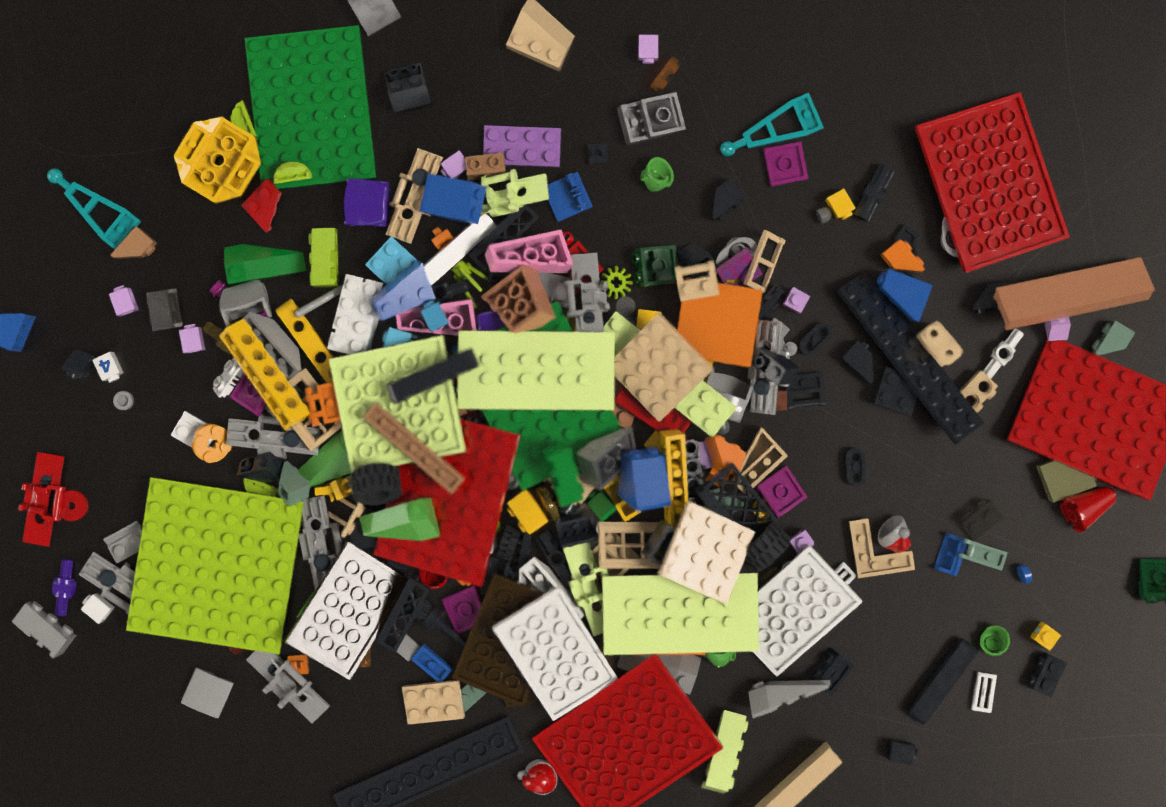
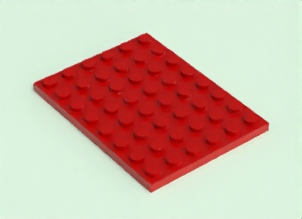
[915,92,1070,273]
[1007,338,1166,501]
[374,418,520,586]
[532,654,724,807]

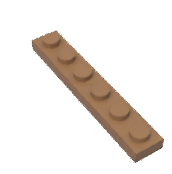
[363,402,465,494]

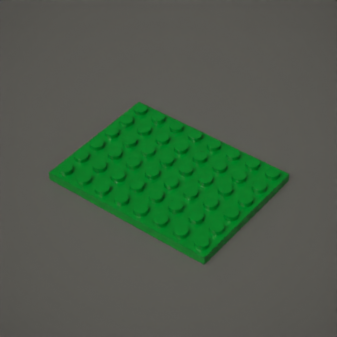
[245,25,377,189]
[453,301,622,491]

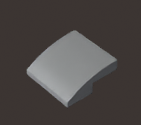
[181,667,234,718]

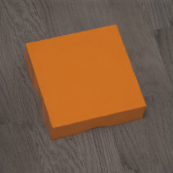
[677,278,763,368]

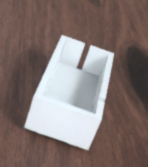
[327,274,386,355]

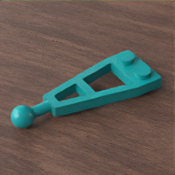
[720,93,824,156]
[47,168,141,250]

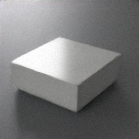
[397,634,421,662]

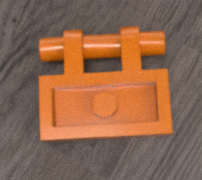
[304,382,341,427]

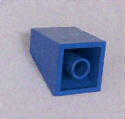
[419,174,487,225]
[876,269,933,323]
[0,313,36,352]
[618,447,671,511]

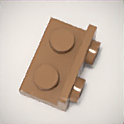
[465,153,506,182]

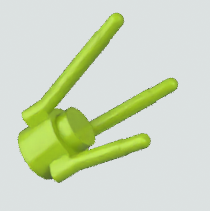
[452,260,488,309]

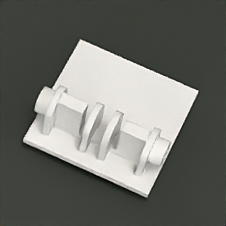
[212,357,244,397]

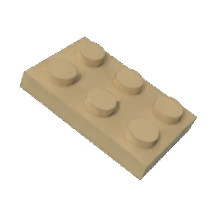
[402,680,465,724]

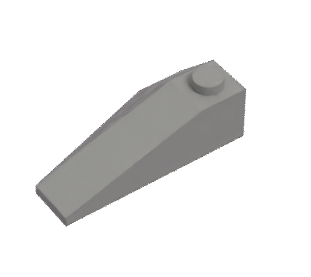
[616,654,701,695]
[749,680,831,718]

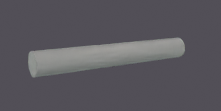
[294,284,343,318]

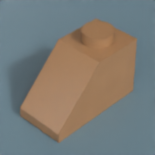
[111,226,157,259]

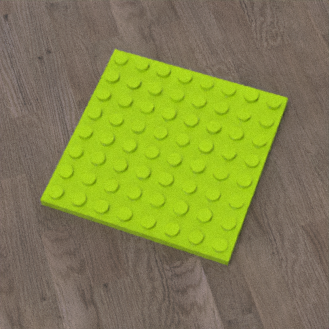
[126,477,304,654]

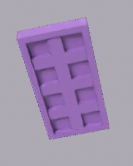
[483,125,561,168]

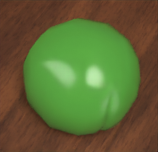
[980,625,1010,656]

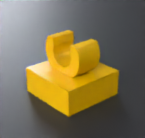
[330,477,352,501]
[314,483,335,502]

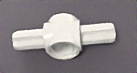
[983,328,1023,379]

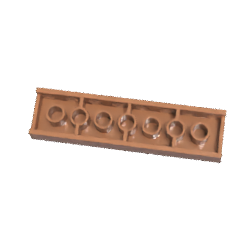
[993,257,1155,330]

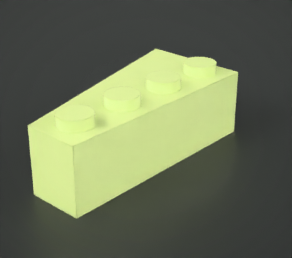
[701,710,748,793]

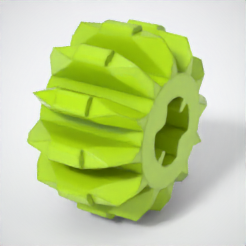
[600,266,633,299]

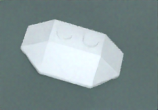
[519,557,584,619]

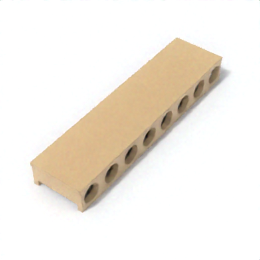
[754,741,842,807]

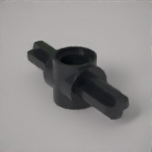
[431,281,469,302]

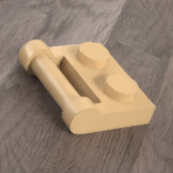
[675,260,719,302]

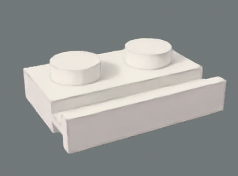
[171,411,213,447]

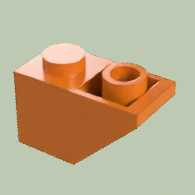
[881,239,925,273]
[705,435,746,475]

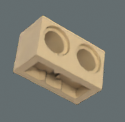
[959,371,998,413]

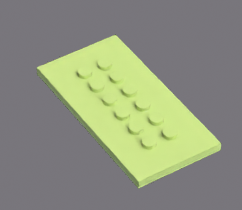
[458,331,614,411]
[602,573,759,655]

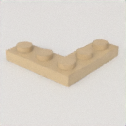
[849,518,915,578]

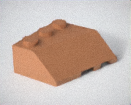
[481,265,555,333]

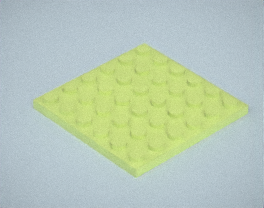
[329,336,466,473]

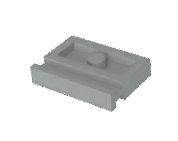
[103,521,142,564]

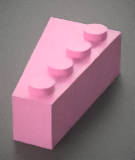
[485,230,573,273]
[396,298,477,336]

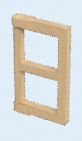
[743,230,786,294]

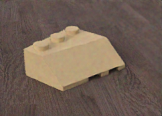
[506,0,575,71]

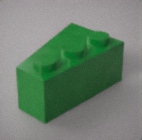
[541,442,585,507]

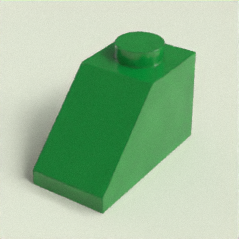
[587,490,617,522]

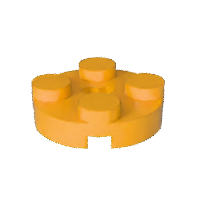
[192,424,232,463]

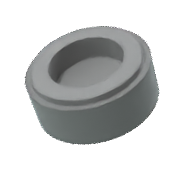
[113,391,134,410]

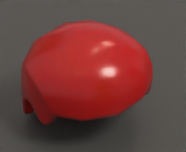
[420,569,448,590]

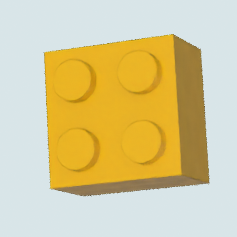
[507,489,549,535]

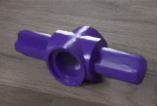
[52,559,76,616]

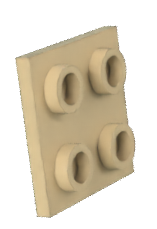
[328,497,365,538]

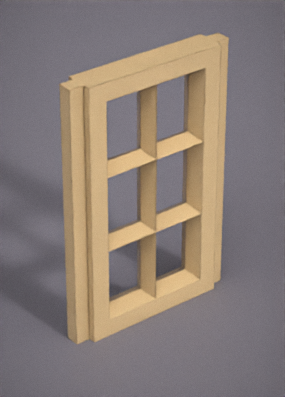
[277,368,343,451]
[598,522,661,569]

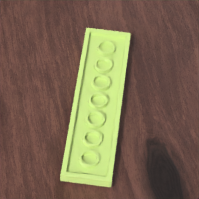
[603,311,737,437]

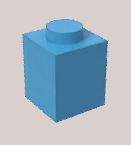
[421,300,449,332]

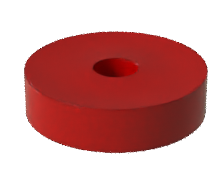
[59,490,88,521]

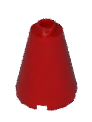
[1061,486,1117,533]

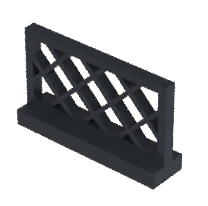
[694,462,777,537]

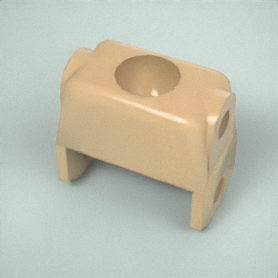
[916,321,963,367]

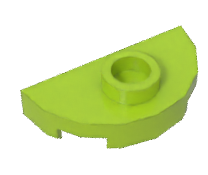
[230,100,256,137]
[274,162,312,184]
[243,478,279,497]

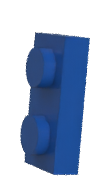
[411,644,453,682]

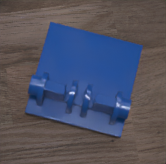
[548,172,593,222]

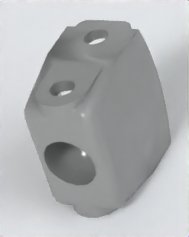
[220,280,272,327]
[706,369,754,423]

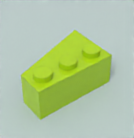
[309,228,339,287]

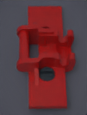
[18,452,66,547]

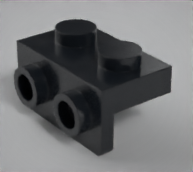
[555,510,598,548]
[480,556,514,595]

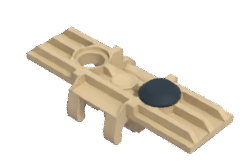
[386,148,443,244]

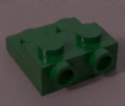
[632,245,678,288]
[1138,559,1166,604]

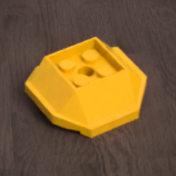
[174,117,261,203]

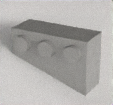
[12,601,76,658]

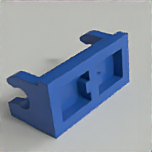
[934,532,968,577]

